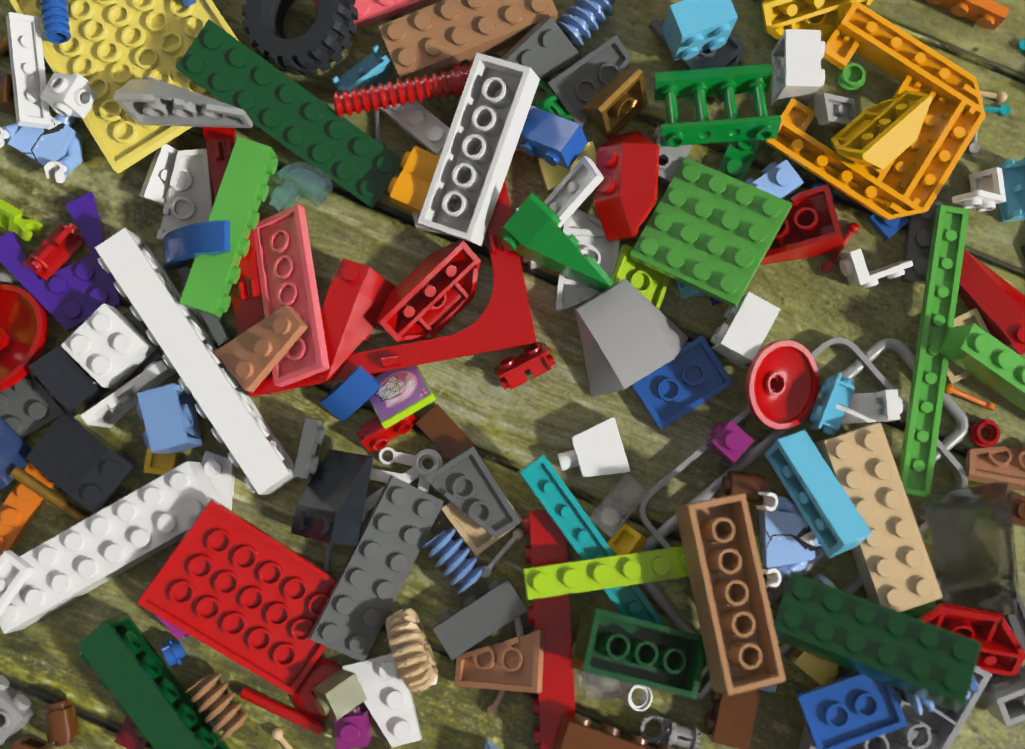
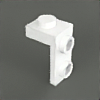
[952,167,1006,212]
[839,248,914,289]
[836,389,903,424]

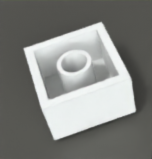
[772,29,825,107]
[710,292,781,367]
[61,303,157,390]

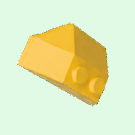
[761,0,873,41]
[831,90,932,170]

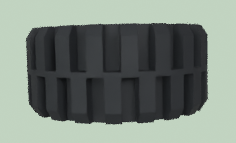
[241,0,358,76]

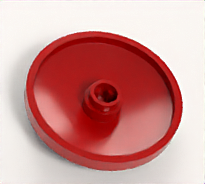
[0,284,49,392]

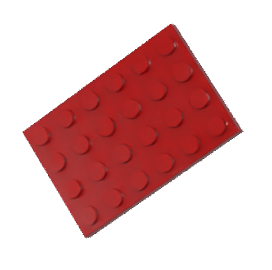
[137,498,338,696]

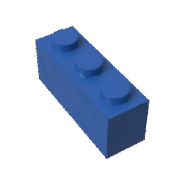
[516,106,588,169]

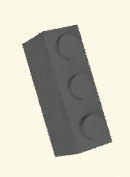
[432,576,528,660]

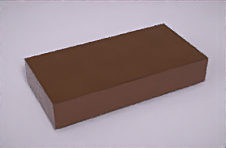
[416,404,476,461]

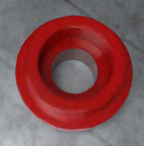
[969,419,1001,448]

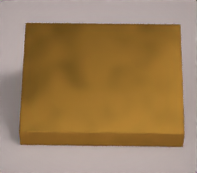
[582,69,648,140]

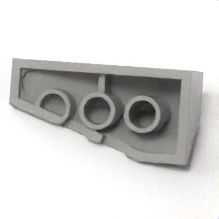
[113,77,253,128]

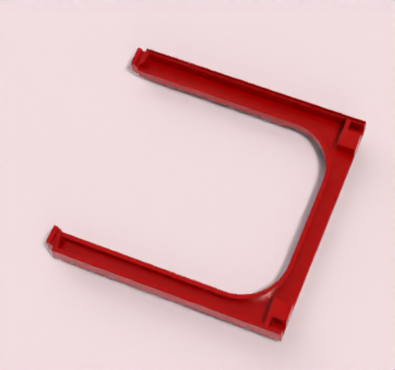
[203,61,537,398]

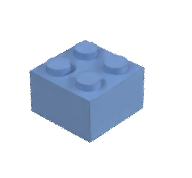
[136,384,205,454]

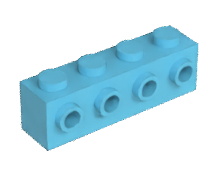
[764,430,872,558]

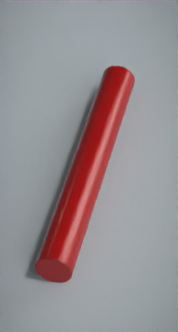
[240,686,325,736]

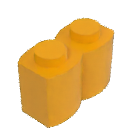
[388,146,440,215]

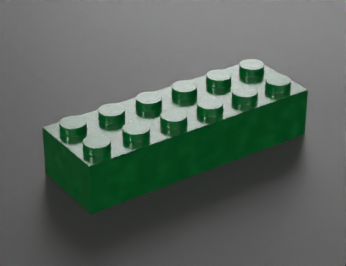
[774,572,982,712]
[76,614,230,749]

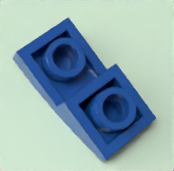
[320,364,381,421]

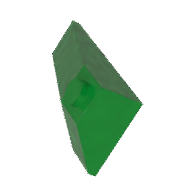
[498,193,613,292]

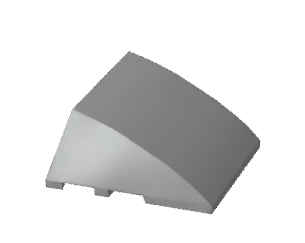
[575,279,689,397]

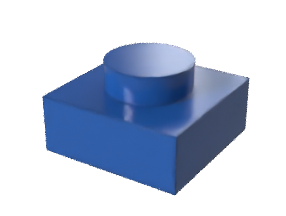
[866,213,910,241]

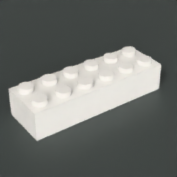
[417,52,540,246]

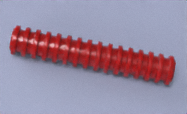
[333,66,472,117]

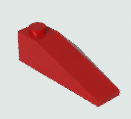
[760,184,845,265]
[312,258,396,382]

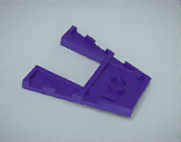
[0,192,122,332]

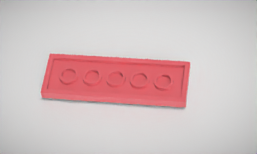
[253,204,330,387]

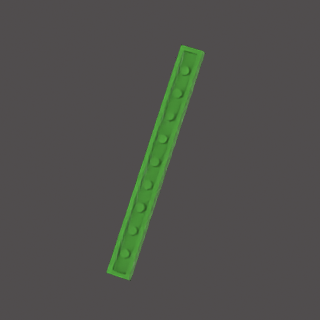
[899,205,969,498]

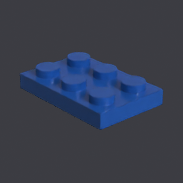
[631,335,734,430]
[795,672,908,749]

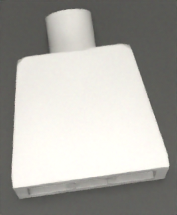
[557,417,631,478]

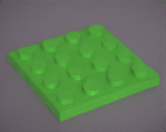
[629,157,792,308]

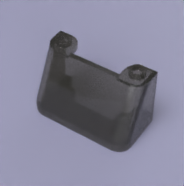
[920,482,1018,615]

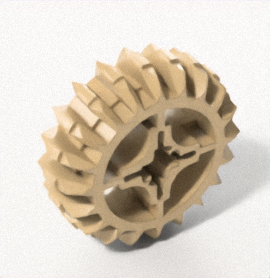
[386,608,438,692]

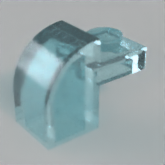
[269,162,335,213]

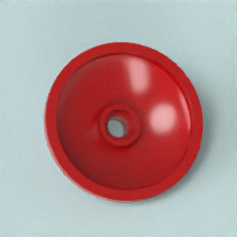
[746,340,819,430]

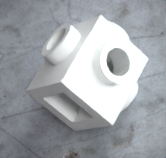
[40,72,98,118]

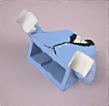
[0,113,83,183]
[756,491,821,587]

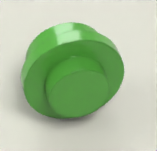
[836,63,866,92]

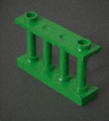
[653,63,781,147]

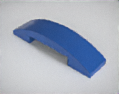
[163,220,230,270]

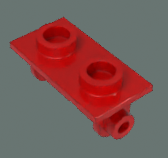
[23,223,86,282]
[494,343,556,390]
[356,414,418,453]

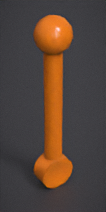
[944,382,996,411]

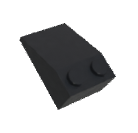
[26,412,138,514]
[291,449,373,546]

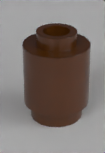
[721,471,767,503]
[43,699,80,747]

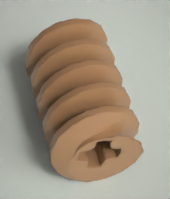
[185,672,249,742]

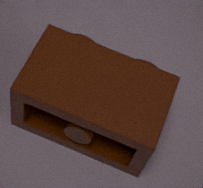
[704,688,761,749]

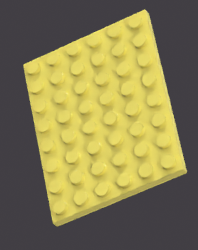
[9,0,239,174]

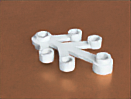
[361,447,443,523]

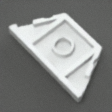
[555,208,620,312]

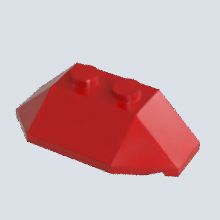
[594,130,660,242]
[377,239,481,342]
[918,603,1025,678]

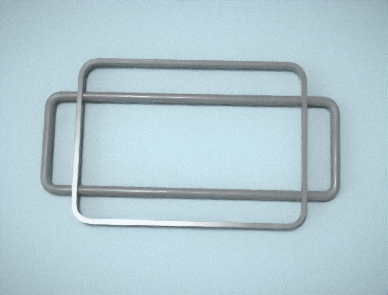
[638,337,969,655]

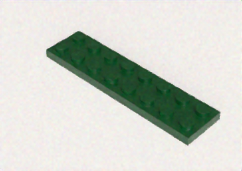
[175,19,402,209]

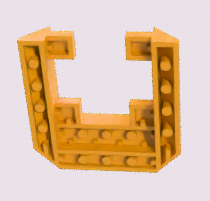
[764,0,986,221]

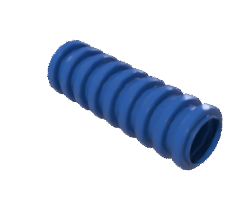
[40,0,71,43]

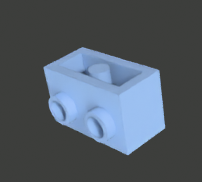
[745,159,804,199]

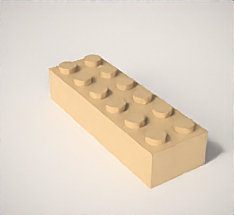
[814,423,943,612]

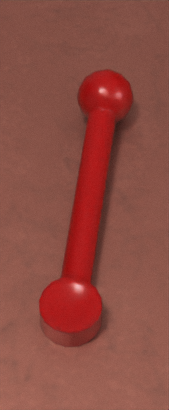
[821,222,859,273]

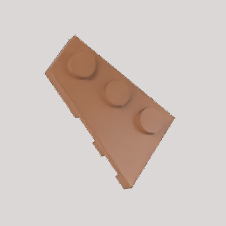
[214,305,308,393]
[966,444,1025,491]
[455,630,545,693]

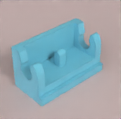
[331,45,394,93]
[993,158,1025,222]

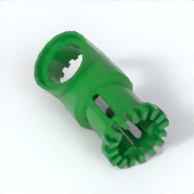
[531,80,573,121]

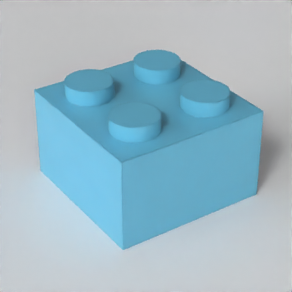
[662,0,738,60]

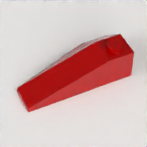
[958,249,1025,355]

